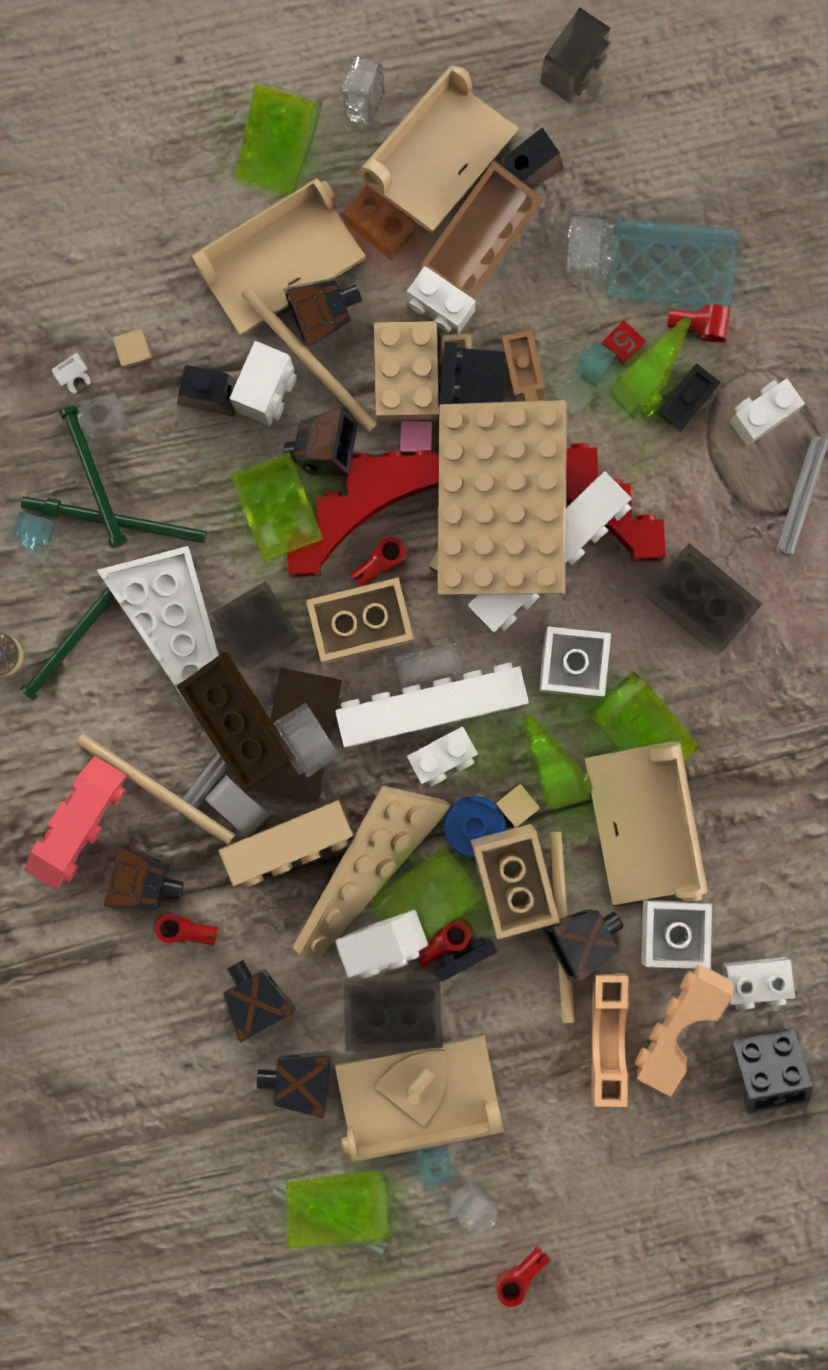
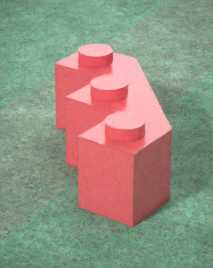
[24,756,127,890]

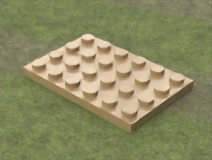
[438,400,567,595]

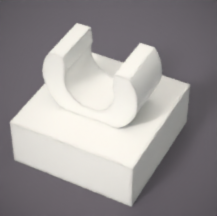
[51,353,91,394]

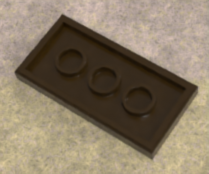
[176,652,296,792]
[256,668,342,803]

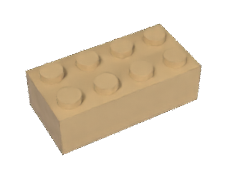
[219,800,355,889]

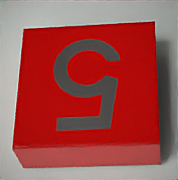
[602,320,646,365]

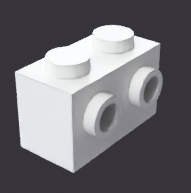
[407,266,476,334]
[729,378,805,446]
[407,726,478,787]
[722,957,795,1009]

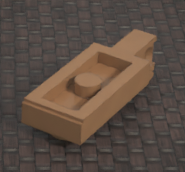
[501,330,545,402]

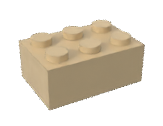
[374,321,439,424]
[306,577,414,665]
[470,824,560,939]

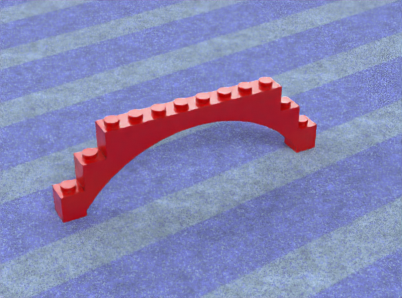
[286,443,666,578]

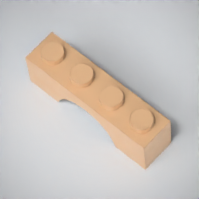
[635,964,733,1097]
[591,972,628,1107]

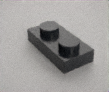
[656,363,721,433]
[435,937,498,983]

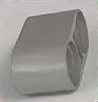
[205,775,270,838]

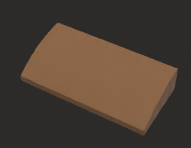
[420,160,544,299]

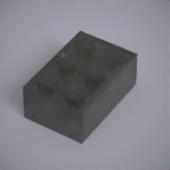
[644,543,762,655]
[343,979,443,1052]

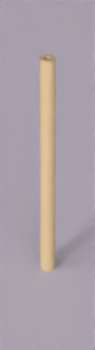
[241,287,378,433]
[76,733,236,846]
[549,831,575,1023]

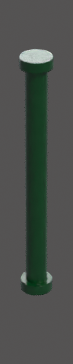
[59,406,128,548]
[20,586,115,701]

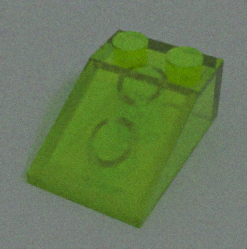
[235,83,323,195]
[609,316,691,421]
[231,452,323,563]
[586,671,700,760]
[522,715,593,810]
[370,845,483,939]
[286,1171,392,1249]

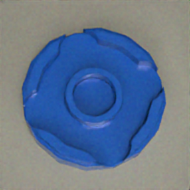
[443,796,506,859]

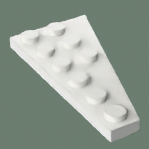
[97,546,219,717]

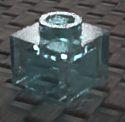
[575,341,616,387]
[12,511,55,550]
[417,1144,455,1187]

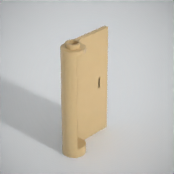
[359,66,519,233]
[191,178,366,336]
[585,741,708,906]
[335,1035,504,1162]

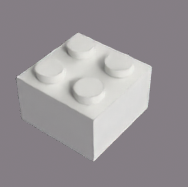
[230,341,297,426]
[539,626,611,699]
[641,900,712,969]
[335,910,428,979]

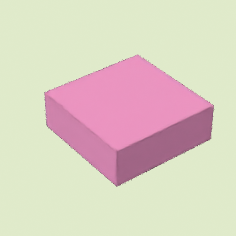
[400,420,432,454]

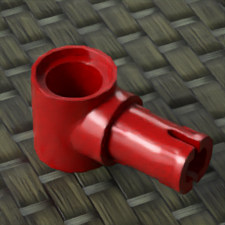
[667,304,731,343]
[350,537,409,587]
[155,912,218,946]
[415,918,473,968]
[495,1245,551,1307]

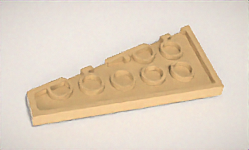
[293,786,451,957]

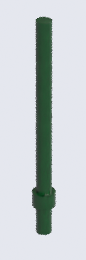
[21,496,207,543]

